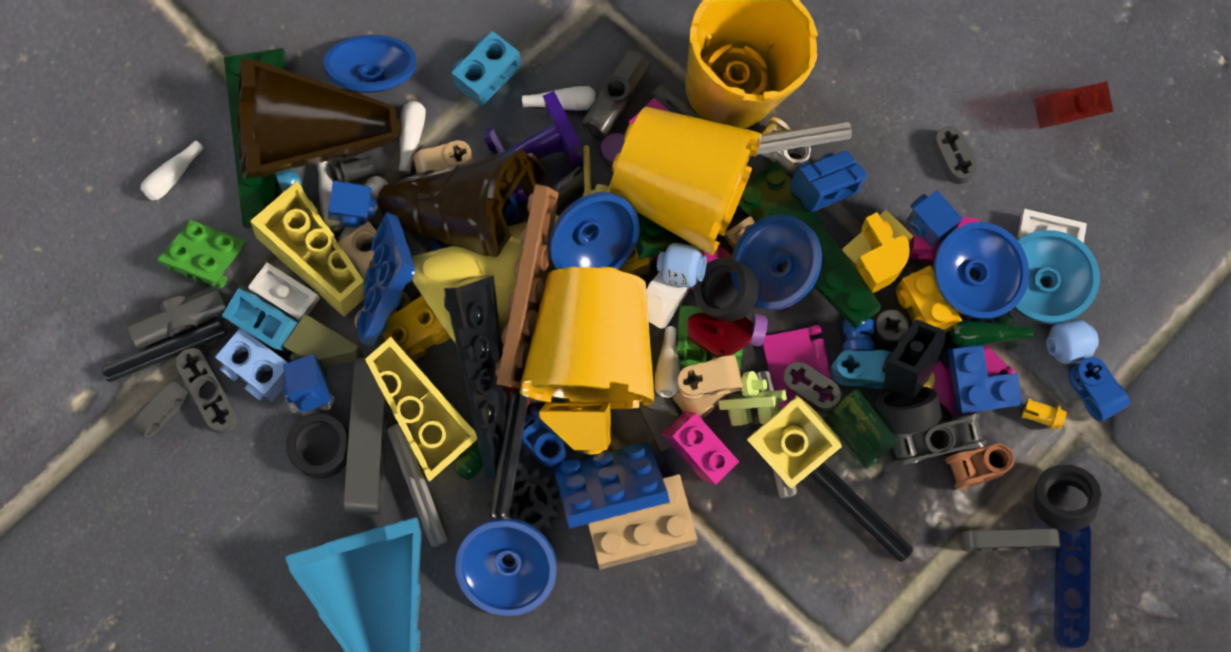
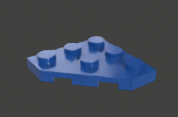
[356,212,415,346]

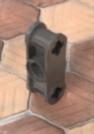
[887,412,987,466]

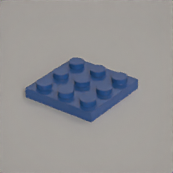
[554,442,670,529]

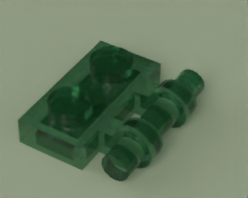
[827,389,899,470]

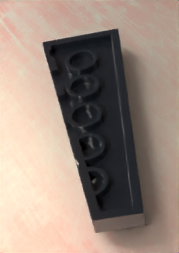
[444,276,508,478]

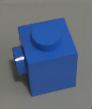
[328,181,377,228]
[907,190,963,248]
[282,354,332,413]

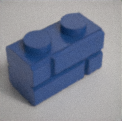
[790,150,867,213]

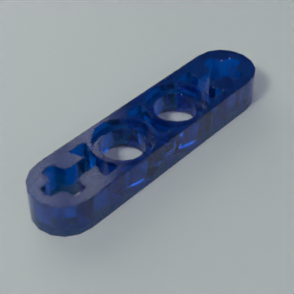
[1054,525,1091,649]

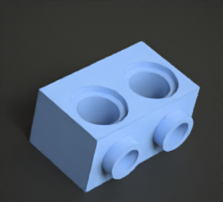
[215,328,288,402]

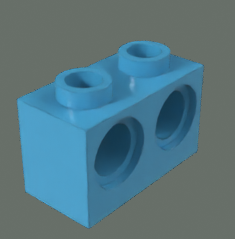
[451,31,521,108]
[222,288,299,352]

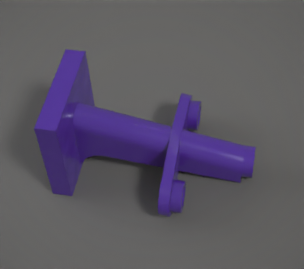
[482,91,584,203]

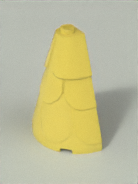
[412,214,558,344]

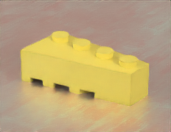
[250,180,366,317]
[365,337,477,482]

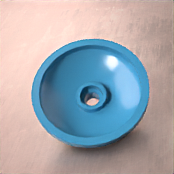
[1014,230,1100,324]

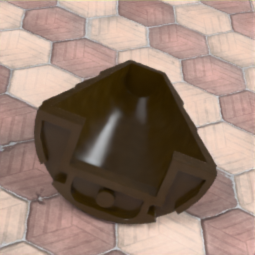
[237,58,402,179]
[377,150,548,257]

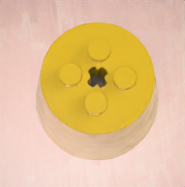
[685,0,818,129]
[610,106,762,255]
[520,267,654,409]

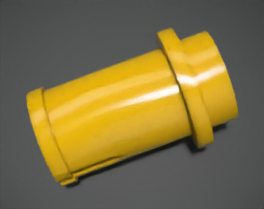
[1021,398,1067,431]

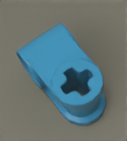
[830,350,892,389]

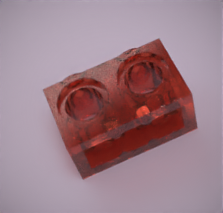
[1034,81,1114,129]

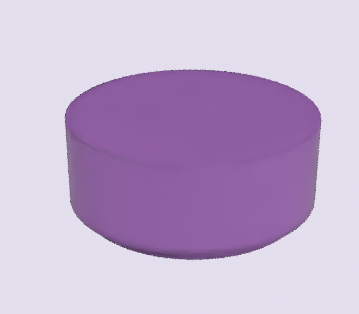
[601,133,625,165]
[748,314,768,347]

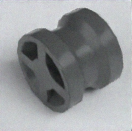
[872,310,908,347]

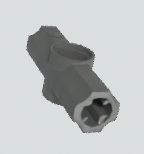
[582,50,651,138]
[127,285,228,349]

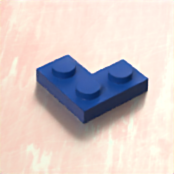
[948,346,1022,414]

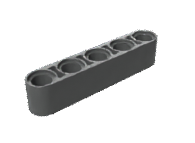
[344,357,389,515]

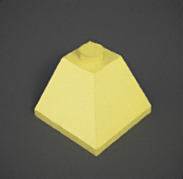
[747,396,842,489]

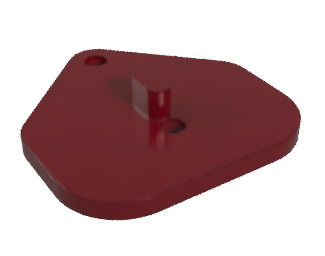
[687,313,753,358]

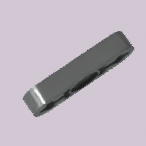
[176,348,238,434]
[961,529,1060,552]

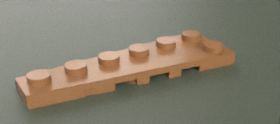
[495,185,558,388]

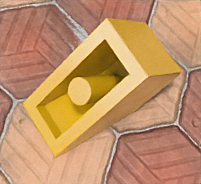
[540,403,612,454]

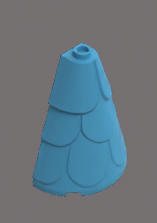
[285,517,422,652]

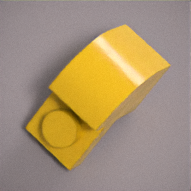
[855,213,909,293]

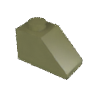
[283,314,364,368]

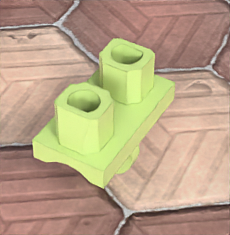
[718,371,787,426]

